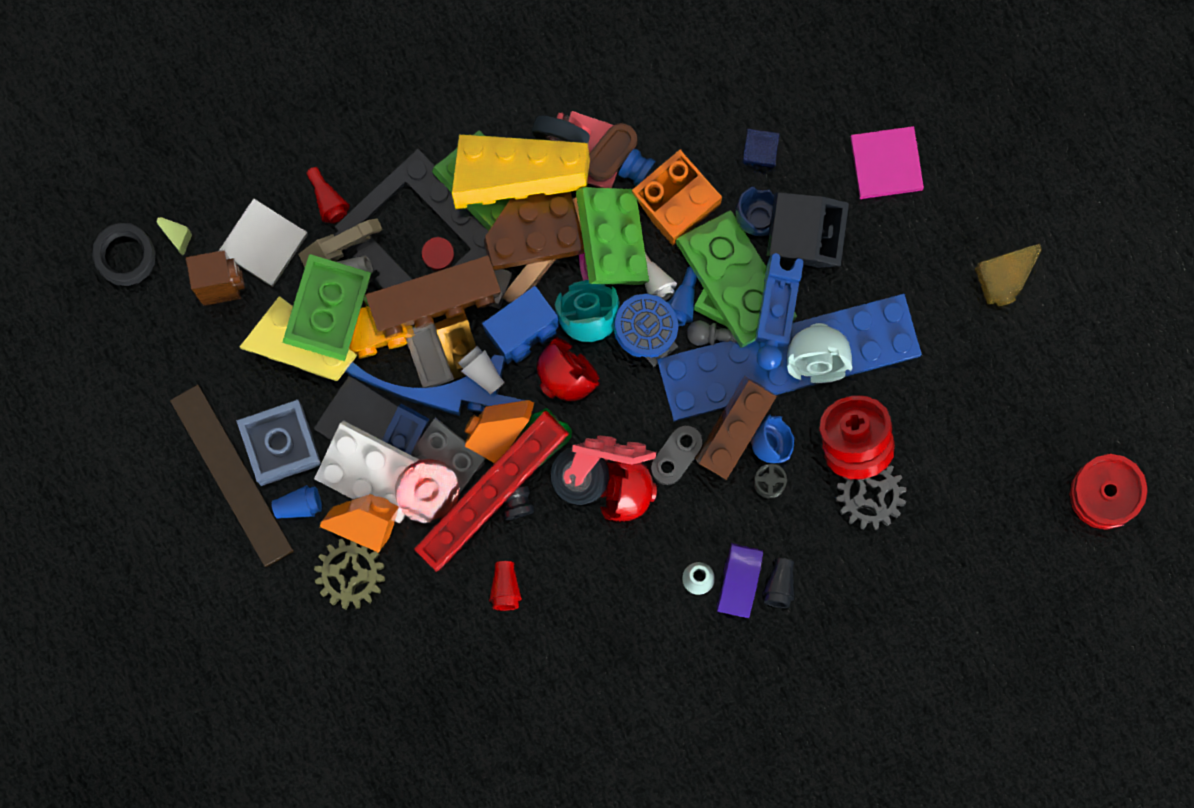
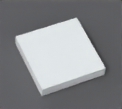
[219,199,308,287]

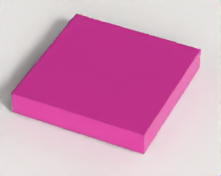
[850,126,924,199]

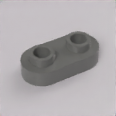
[651,426,702,485]

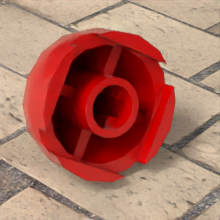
[536,338,600,401]
[600,461,657,521]

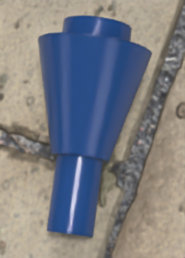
[668,267,697,326]

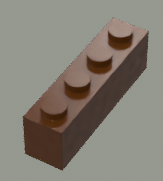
[364,255,501,339]

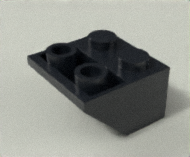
[766,193,849,268]

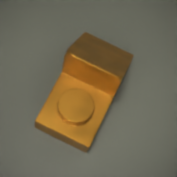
[434,313,476,379]

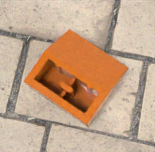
[631,150,722,245]

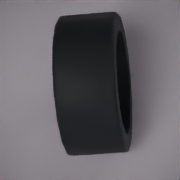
[92,223,156,286]

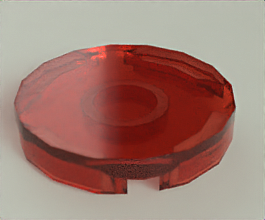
[395,459,460,523]

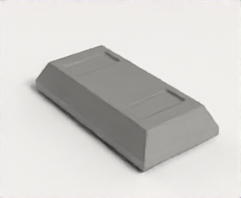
[406,323,454,388]

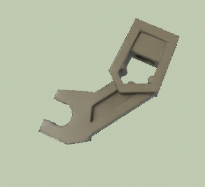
[299,218,383,267]

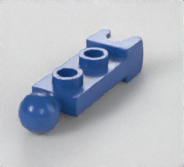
[755,253,803,370]

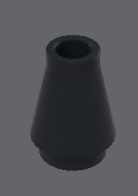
[762,558,794,608]

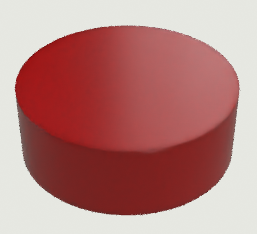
[422,237,454,271]

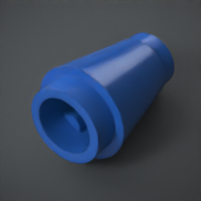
[272,485,322,519]

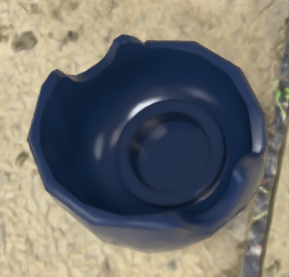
[735,186,774,236]

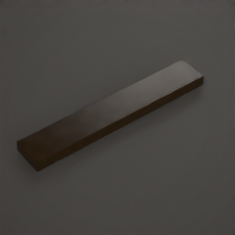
[170,385,294,567]

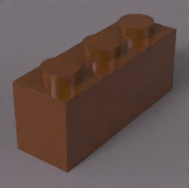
[186,250,245,306]
[695,376,777,480]

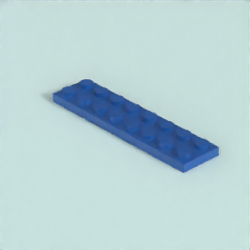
[657,294,922,422]

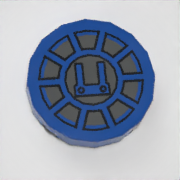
[614,294,679,358]

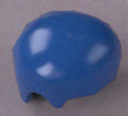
[750,414,794,464]

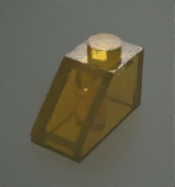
[975,244,1042,307]

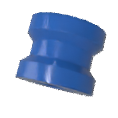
[618,148,657,186]

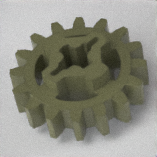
[314,539,385,609]

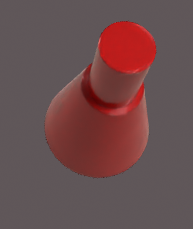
[306,167,350,223]

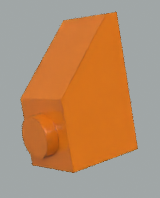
[464,400,534,463]
[320,494,399,553]

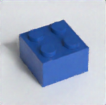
[482,286,559,364]

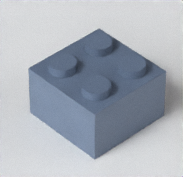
[237,400,321,486]

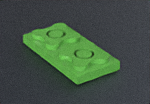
[676,210,797,348]

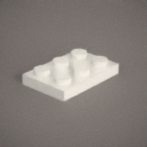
[314,421,429,523]

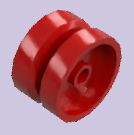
[820,396,895,479]
[1069,454,1148,530]

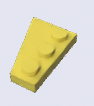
[240,296,357,381]

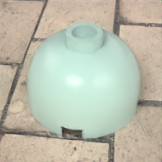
[787,323,852,383]

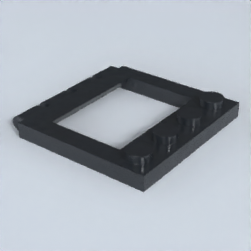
[334,149,489,290]

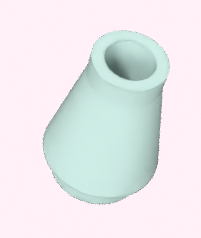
[682,562,715,595]

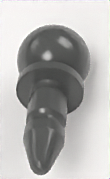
[687,320,737,346]

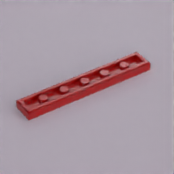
[414,411,569,572]

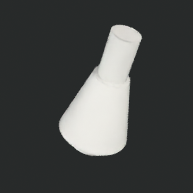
[645,253,677,301]

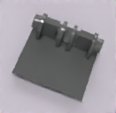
[411,418,486,507]

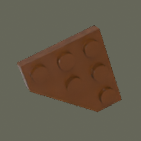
[484,192,585,270]

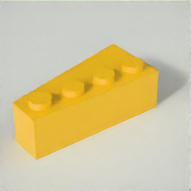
[452,134,590,209]

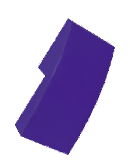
[716,543,763,618]

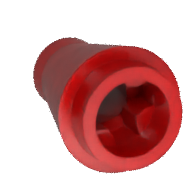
[489,561,522,611]

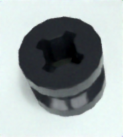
[503,486,535,520]

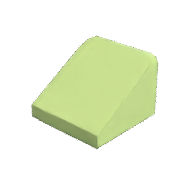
[156,217,192,255]

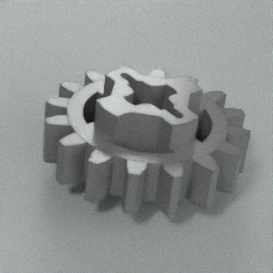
[836,465,906,530]

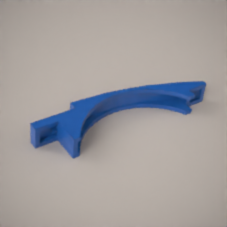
[345,355,525,416]

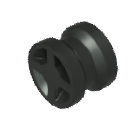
[754,464,787,498]

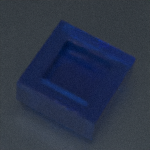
[743,129,779,167]

